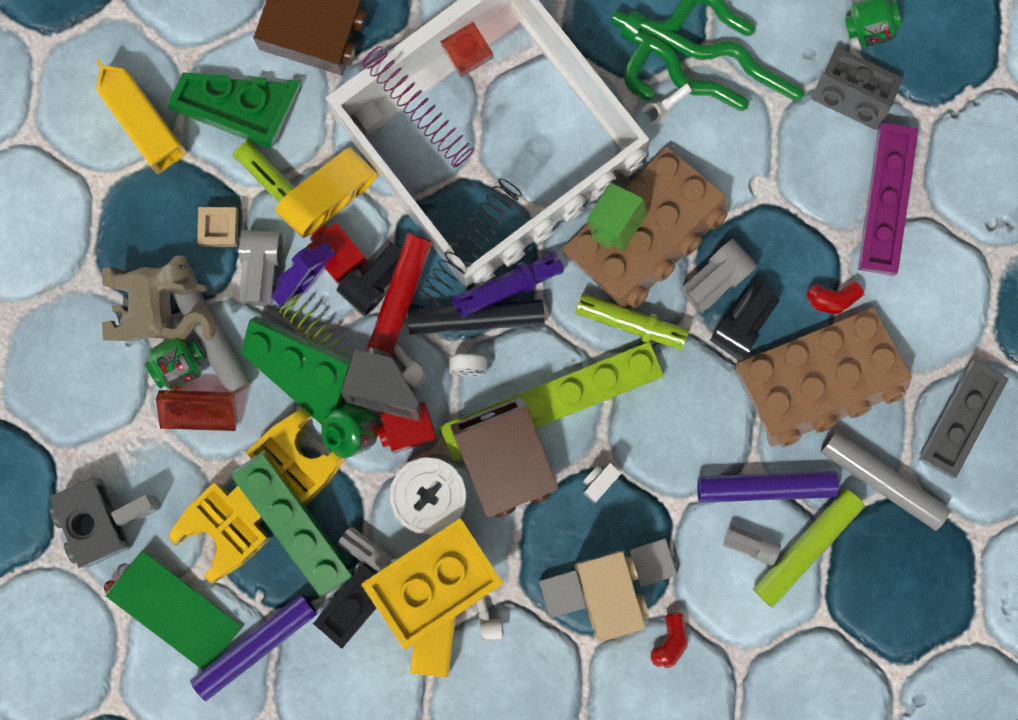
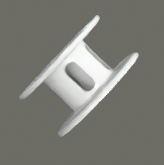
[389,457,467,535]

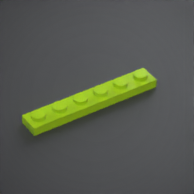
[439,342,664,462]

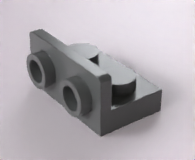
[811,46,903,130]

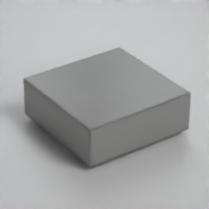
[111,495,160,526]
[628,539,677,587]
[539,570,587,618]

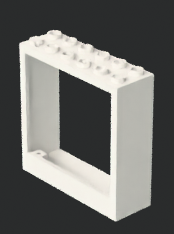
[326,0,650,290]

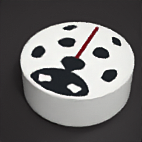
[449,354,487,377]

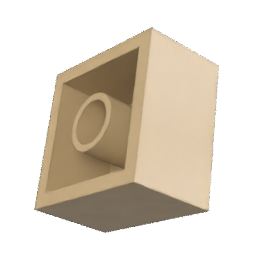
[574,551,649,642]

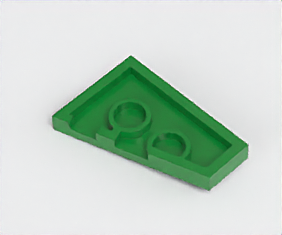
[167,72,301,149]
[241,316,352,425]

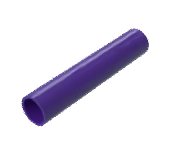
[697,471,839,503]
[190,593,318,701]

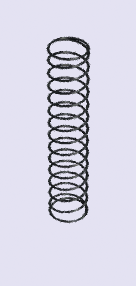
[418,178,522,307]

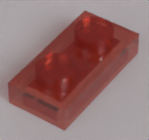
[155,390,238,431]

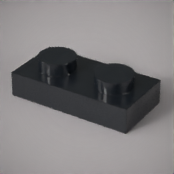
[313,564,377,649]

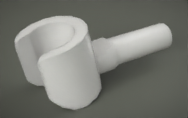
[642,83,693,125]
[393,343,426,389]
[476,598,502,641]

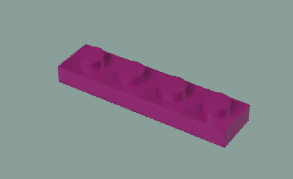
[857,123,919,276]

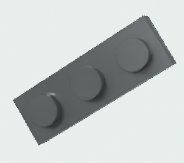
[919,360,1009,478]

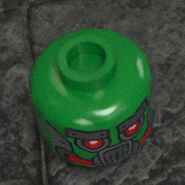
[845,0,902,48]
[145,338,205,391]
[321,404,378,458]

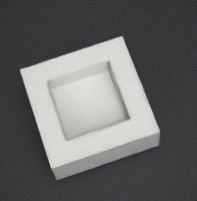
[583,463,621,503]

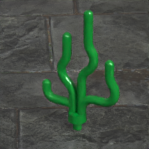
[610,0,805,111]

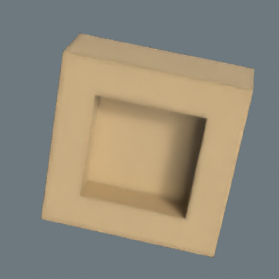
[197,207,239,247]

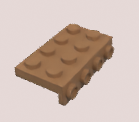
[562,147,728,309]
[735,307,912,447]

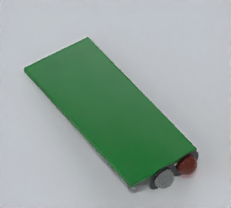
[103,550,243,670]

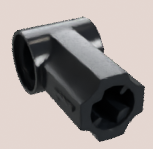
[336,239,401,316]
[709,282,780,362]

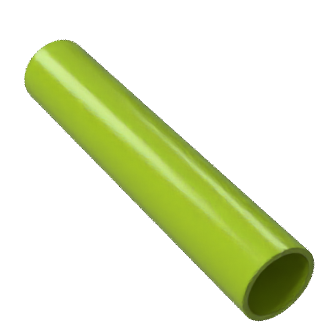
[753,489,865,608]

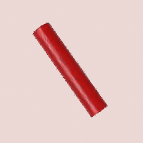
[366,233,433,357]

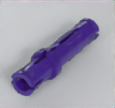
[453,252,564,318]

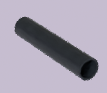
[408,299,545,335]

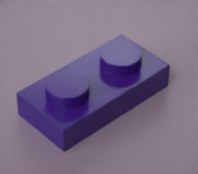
[272,242,336,308]

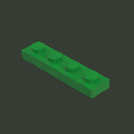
[231,451,353,597]

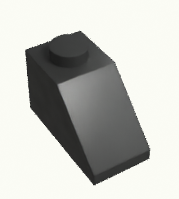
[341,348,423,422]

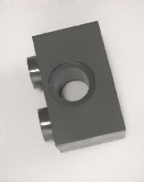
[49,478,131,568]

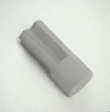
[722,525,781,566]
[338,526,394,573]

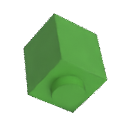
[587,182,648,251]

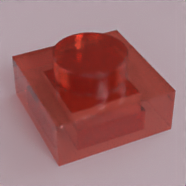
[440,22,493,77]

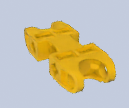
[168,409,346,584]

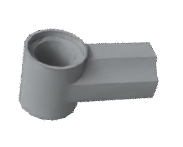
[239,230,283,306]
[680,238,758,313]

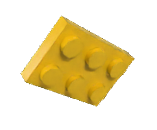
[361,518,504,651]

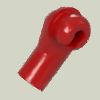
[806,280,865,315]
[650,613,688,668]

